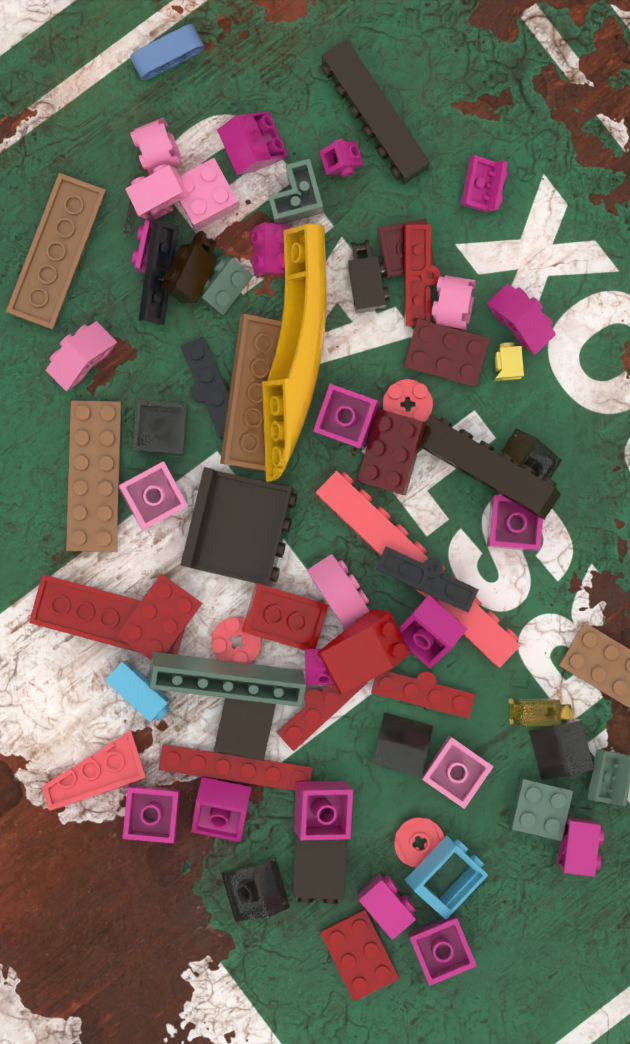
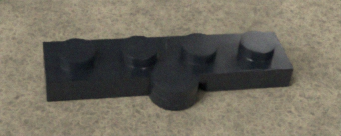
[138,220,179,325]
[180,337,229,439]
[375,546,479,613]

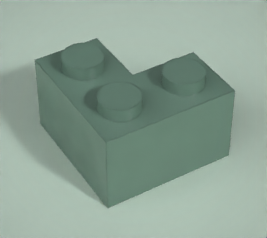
[268,159,323,224]

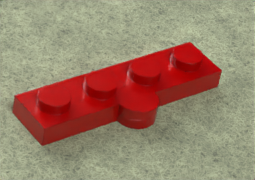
[404,224,441,326]
[371,671,475,719]
[277,682,368,751]

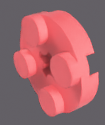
[382,379,433,422]
[212,617,262,664]
[394,817,445,868]

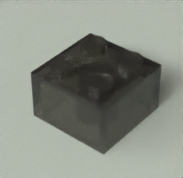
[132,399,189,457]

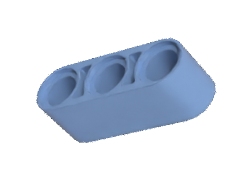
[130,24,205,80]

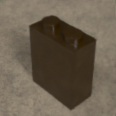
[214,698,276,761]
[293,835,347,904]

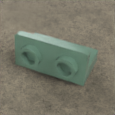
[199,255,253,315]
[587,749,630,807]

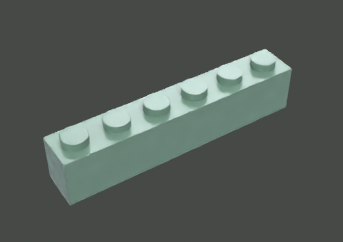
[149,652,306,707]

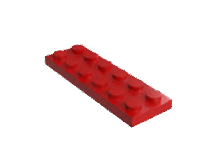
[29,574,185,655]

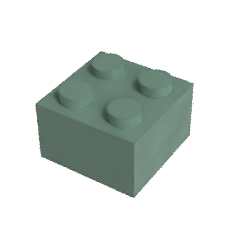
[509,777,573,841]

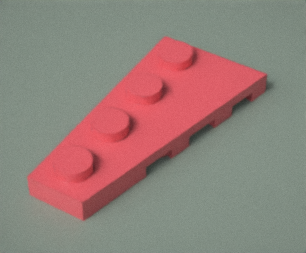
[42,730,147,811]

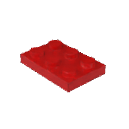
[117,573,203,660]
[241,583,329,651]
[320,908,399,1001]

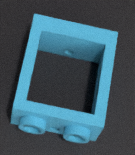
[105,660,171,722]
[405,835,488,920]

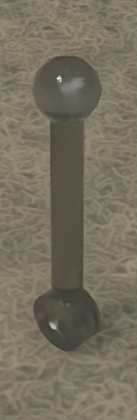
[124,184,134,234]

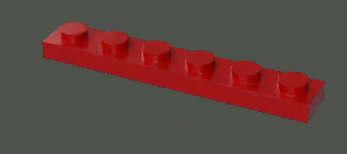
[158,744,312,791]

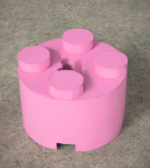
[130,117,182,175]
[432,275,476,330]

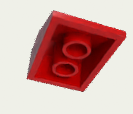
[318,609,411,694]

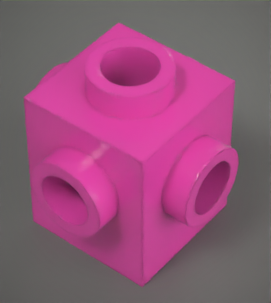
[319,138,363,177]
[305,648,334,685]

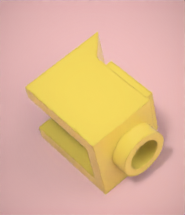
[494,343,524,381]

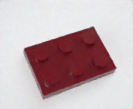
[403,318,490,387]
[357,409,426,495]

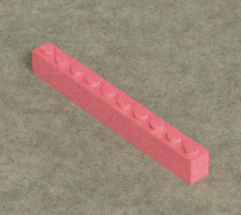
[316,471,520,668]

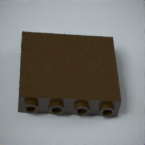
[181,467,297,587]

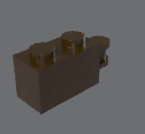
[161,231,217,303]
[348,240,390,314]

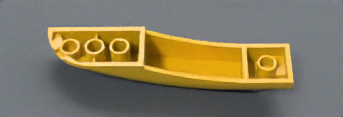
[262,224,327,482]

